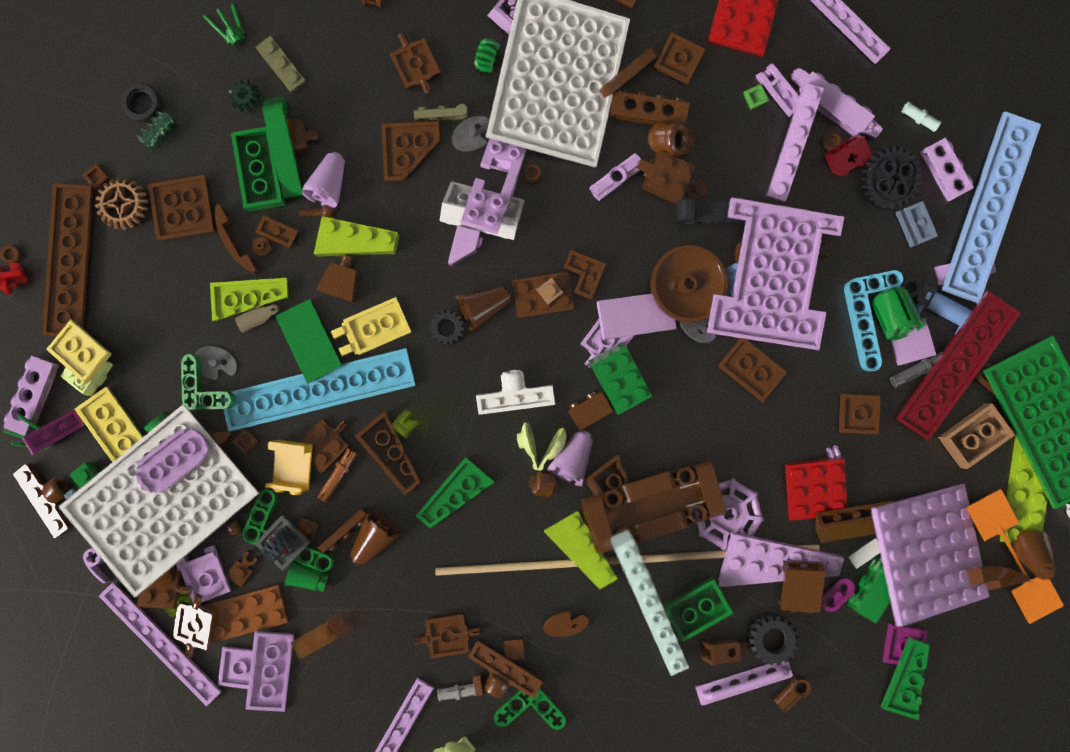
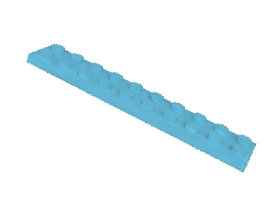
[221,348,416,432]

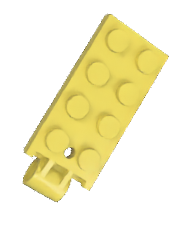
[75,387,144,462]

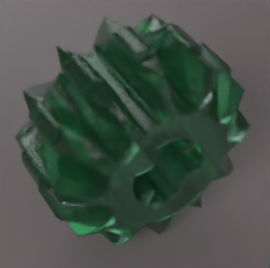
[228,79,261,113]

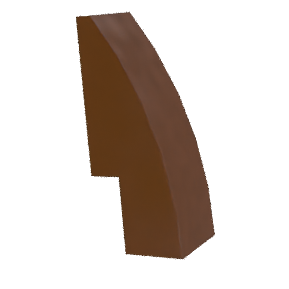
[967,566,1030,590]

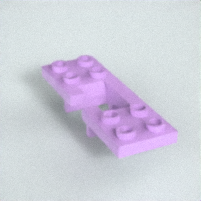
[461,139,527,235]
[176,545,232,603]

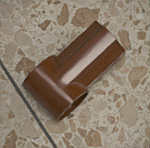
[774,675,811,712]

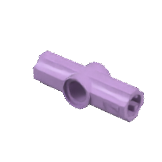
[589,153,641,201]

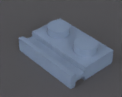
[896,201,938,248]

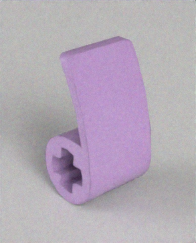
[83,548,112,583]

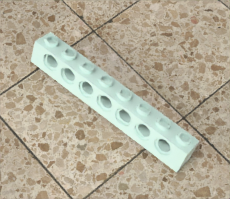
[610,530,689,676]

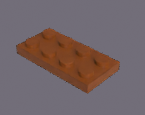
[203,585,289,643]

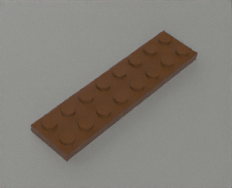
[42,183,93,337]

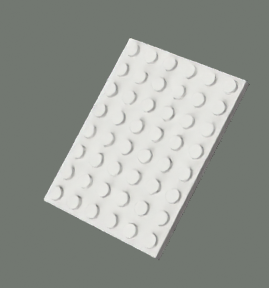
[486,0,630,167]
[59,405,259,597]

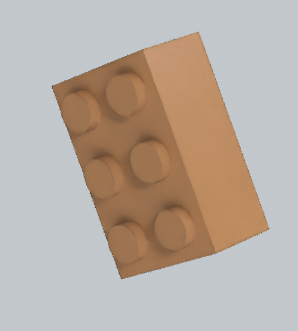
[938,403,1015,469]

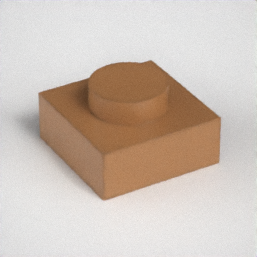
[536,278,563,305]

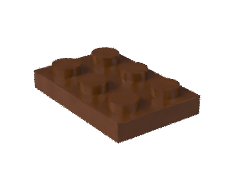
[512,271,574,319]
[718,338,787,402]

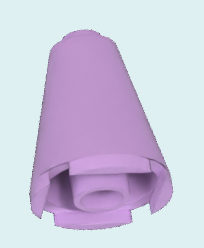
[302,152,345,208]
[547,430,593,486]

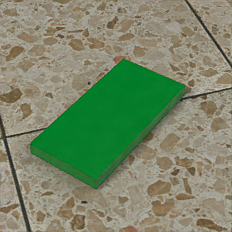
[276,299,343,384]

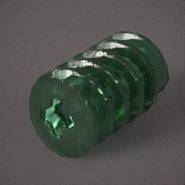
[136,111,179,152]

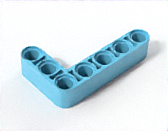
[844,270,903,371]

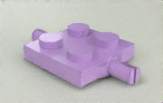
[580,319,634,368]

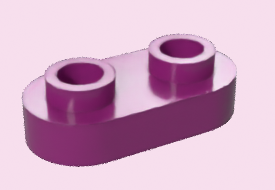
[821,578,855,612]

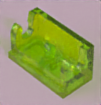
[391,409,419,438]

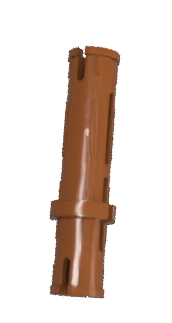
[317,448,358,503]

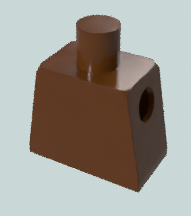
[287,119,319,155]
[316,255,358,303]
[700,638,749,665]

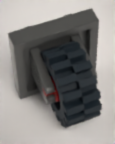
[255,515,311,571]

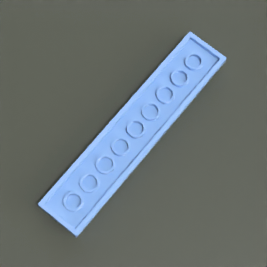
[942,111,1041,303]

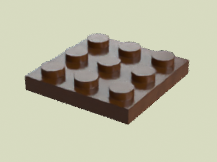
[148,175,215,241]

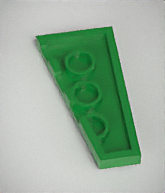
[881,636,929,720]

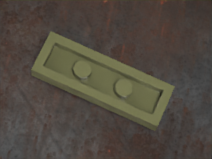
[256,36,306,94]

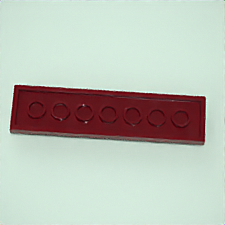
[895,291,1021,441]

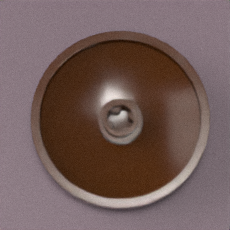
[650,245,728,323]

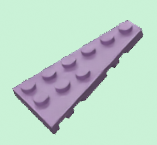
[717,532,844,587]

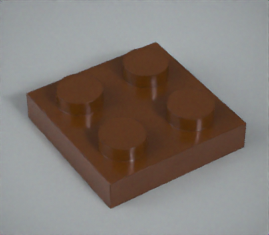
[654,32,705,85]
[839,394,881,434]

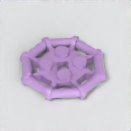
[693,478,764,550]

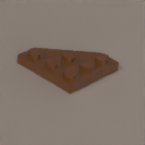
[382,121,440,182]

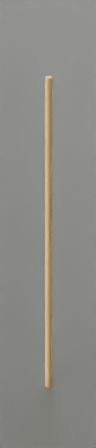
[435,544,819,575]

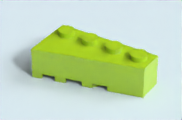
[314,216,400,257]
[544,511,617,590]

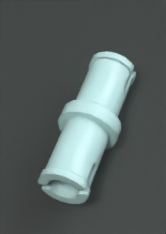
[902,102,941,132]

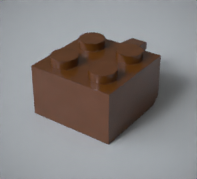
[635,151,695,204]

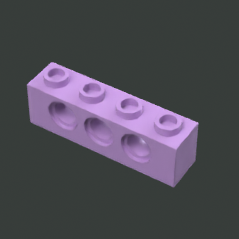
[3,356,60,436]

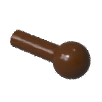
[299,204,336,218]

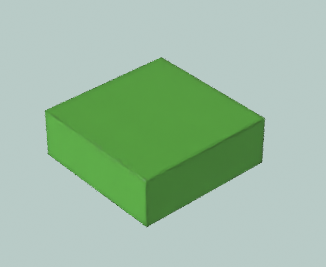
[743,84,769,110]

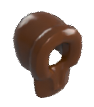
[648,121,694,157]

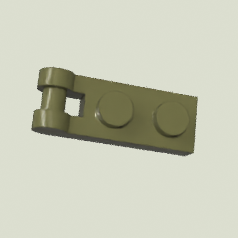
[414,104,468,122]

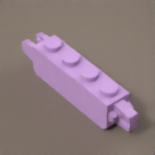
[790,68,883,139]

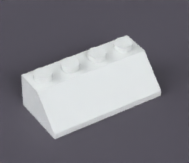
[440,181,524,240]

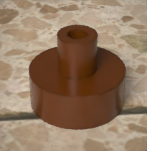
[251,237,272,257]

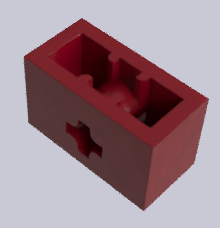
[824,134,873,176]

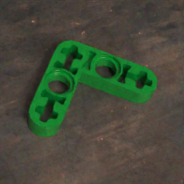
[181,354,236,410]
[494,688,566,730]

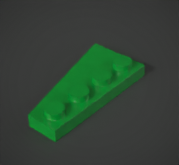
[416,457,495,528]

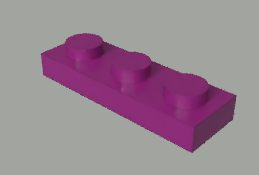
[22,409,85,455]

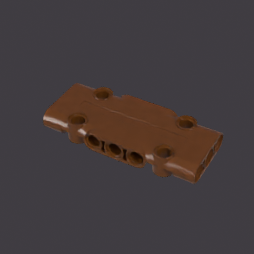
[581,460,726,554]

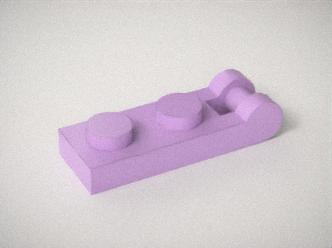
[756,64,799,117]

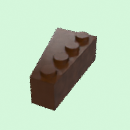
[355,411,420,496]
[584,455,629,533]

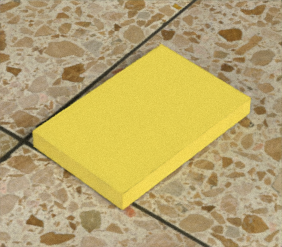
[47,319,111,384]

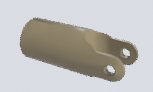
[235,304,279,333]

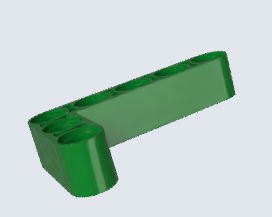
[262,96,303,199]
[243,489,335,572]

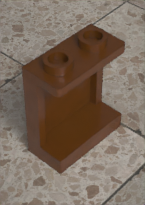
[779,560,825,613]

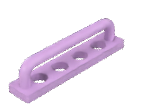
[695,661,793,705]

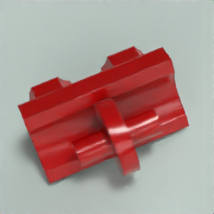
[0,263,28,295]

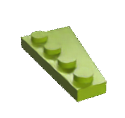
[210,278,289,321]

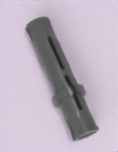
[890,352,942,388]

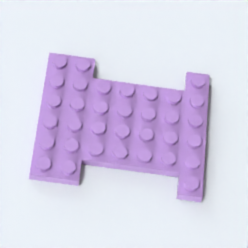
[707,198,844,350]

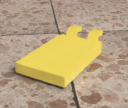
[331,297,411,357]

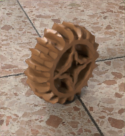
[95,178,149,230]

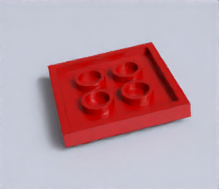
[708,0,778,56]
[785,457,847,521]

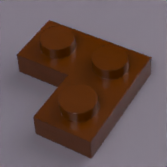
[563,250,606,300]

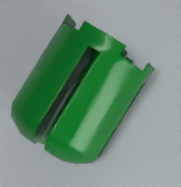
[872,286,925,341]

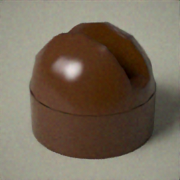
[225,519,242,536]

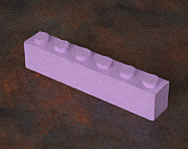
[766,83,824,201]

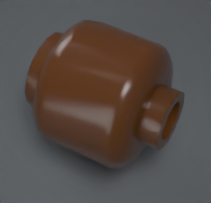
[529,471,559,498]

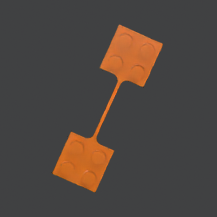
[966,489,1064,624]

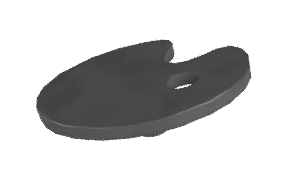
[452,116,490,152]
[679,317,716,343]
[194,346,237,380]

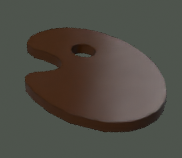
[543,611,589,637]

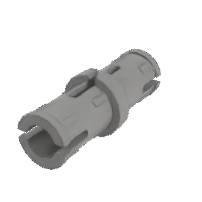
[437,684,476,701]

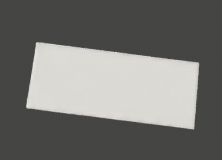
[849,538,880,569]

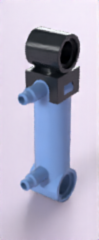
[900,278,972,334]

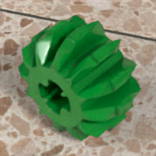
[474,38,501,73]

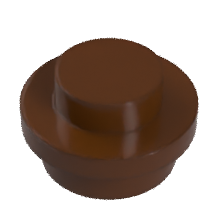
[523,164,542,183]

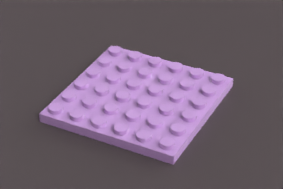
[871,484,989,626]

